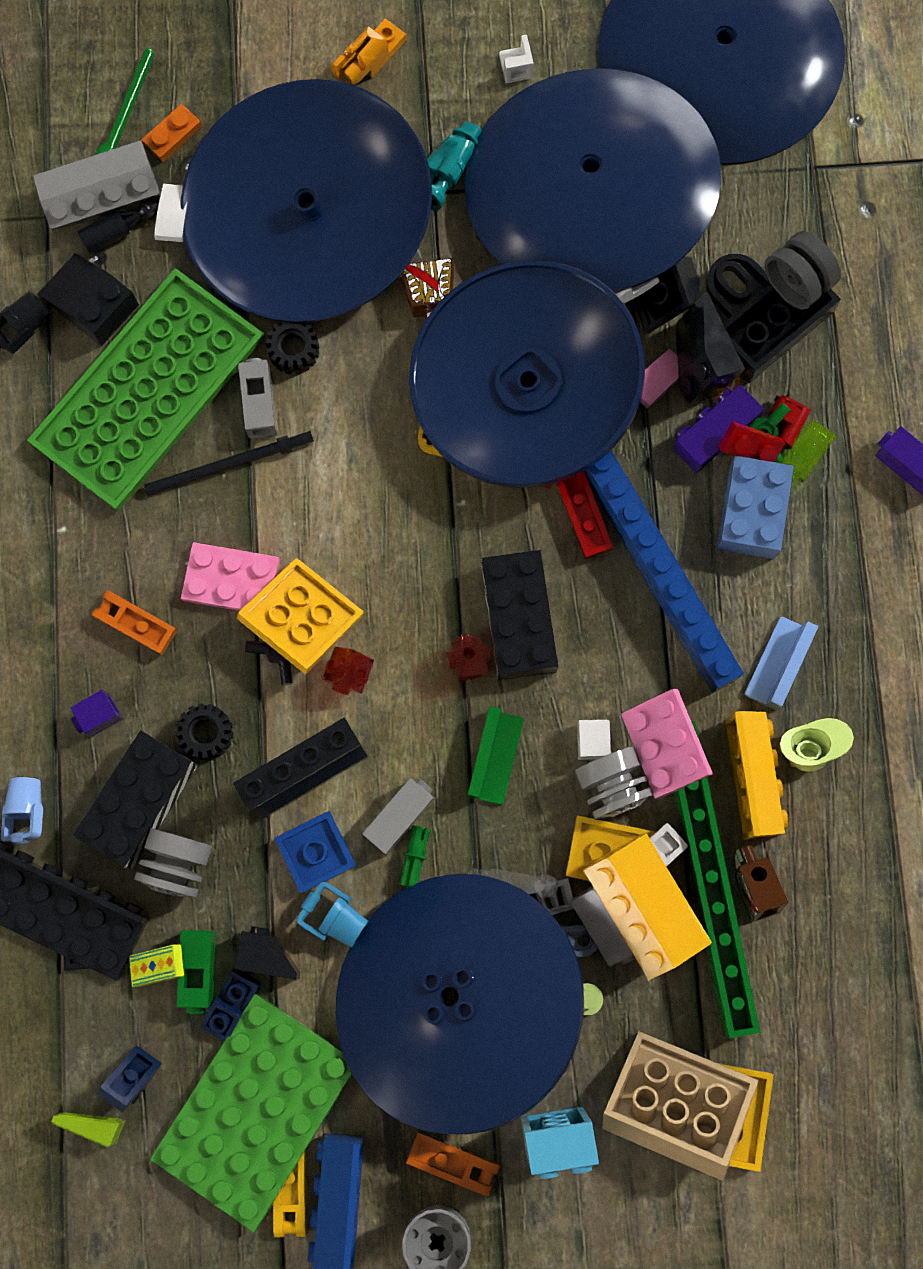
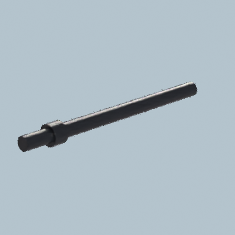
[144,431,314,496]

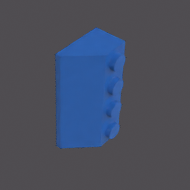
[308,1133,364,1269]

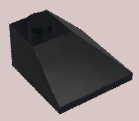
[634,256,700,333]

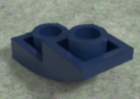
[200,969,261,1042]

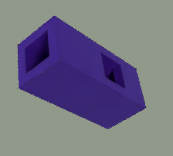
[875,426,923,495]

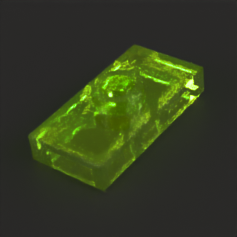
[781,419,837,483]

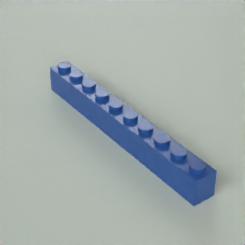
[584,450,744,694]

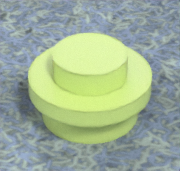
[583,983,603,1015]

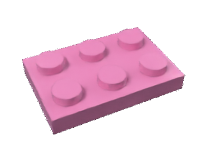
[181,542,280,611]
[621,689,713,799]

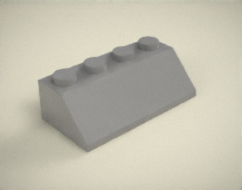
[33,140,161,231]

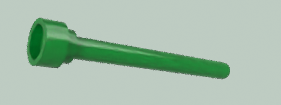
[95,48,155,155]

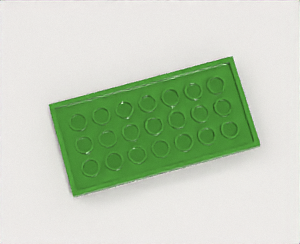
[27,268,265,512]

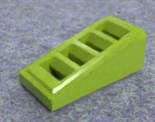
[51,1112,126,1148]

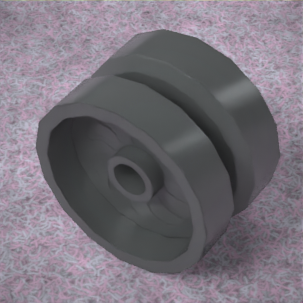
[764,231,841,310]

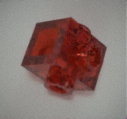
[447,634,492,682]
[322,646,374,696]

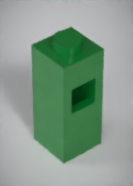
[177,930,217,1014]

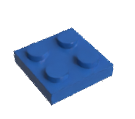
[274,811,356,894]

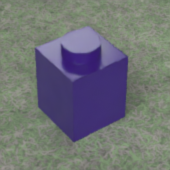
[70,689,123,737]

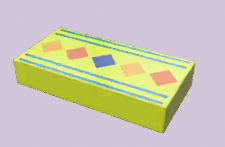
[129,945,184,987]

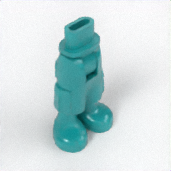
[427,121,482,211]

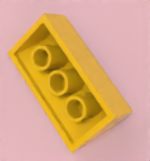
[725,711,788,840]
[583,833,712,980]

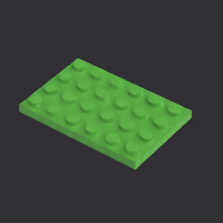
[150,994,353,1232]

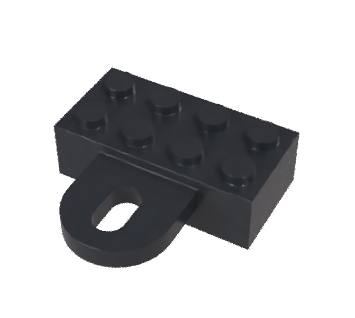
[706,254,841,383]

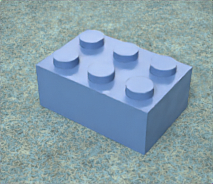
[716,456,794,559]

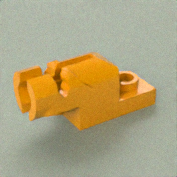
[331,19,407,85]

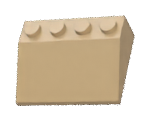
[602,1031,759,1181]

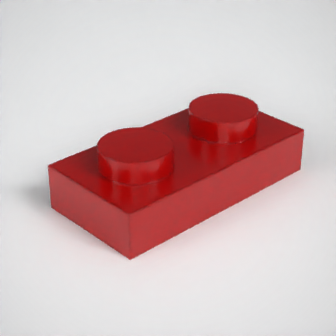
[718,421,785,462]

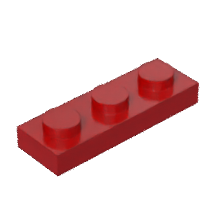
[556,471,613,560]

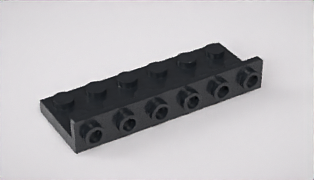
[0,841,149,981]

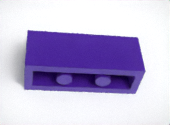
[673,384,765,474]

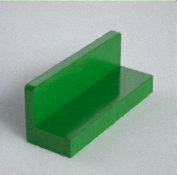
[468,706,524,805]

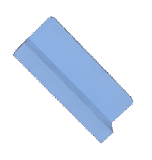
[744,617,819,711]

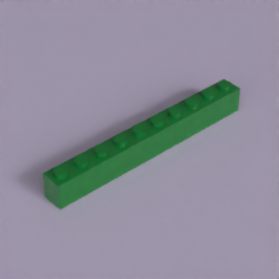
[673,721,761,1039]

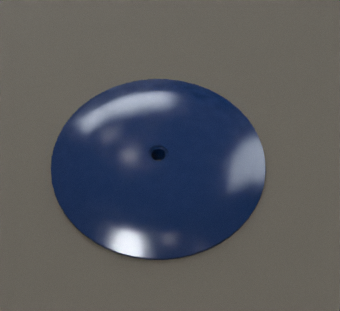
[598,0,845,164]
[465,68,721,292]
[181,79,432,322]

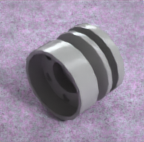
[575,746,653,820]
[134,828,212,897]
[402,1204,471,1269]

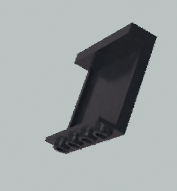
[233,717,368,819]

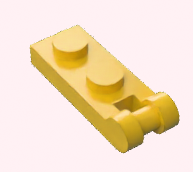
[273,1151,309,1238]

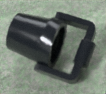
[0,291,50,354]

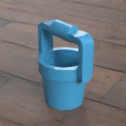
[297,882,369,948]

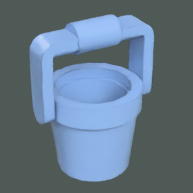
[1,777,43,845]

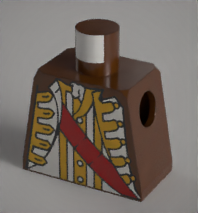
[400,258,454,321]
[734,845,788,923]

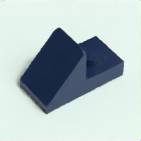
[97,1045,161,1113]

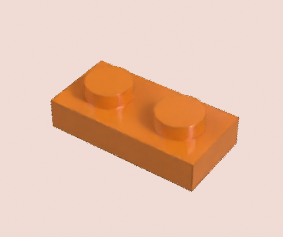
[141,103,202,163]

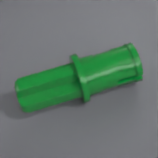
[400,825,431,887]

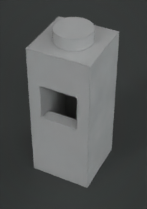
[238,358,278,438]
[362,778,434,855]
[570,886,635,966]

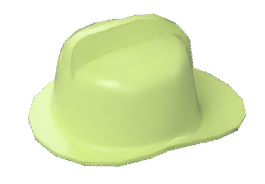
[780,718,854,772]

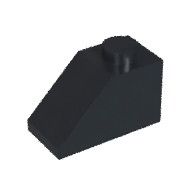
[234,926,300,980]

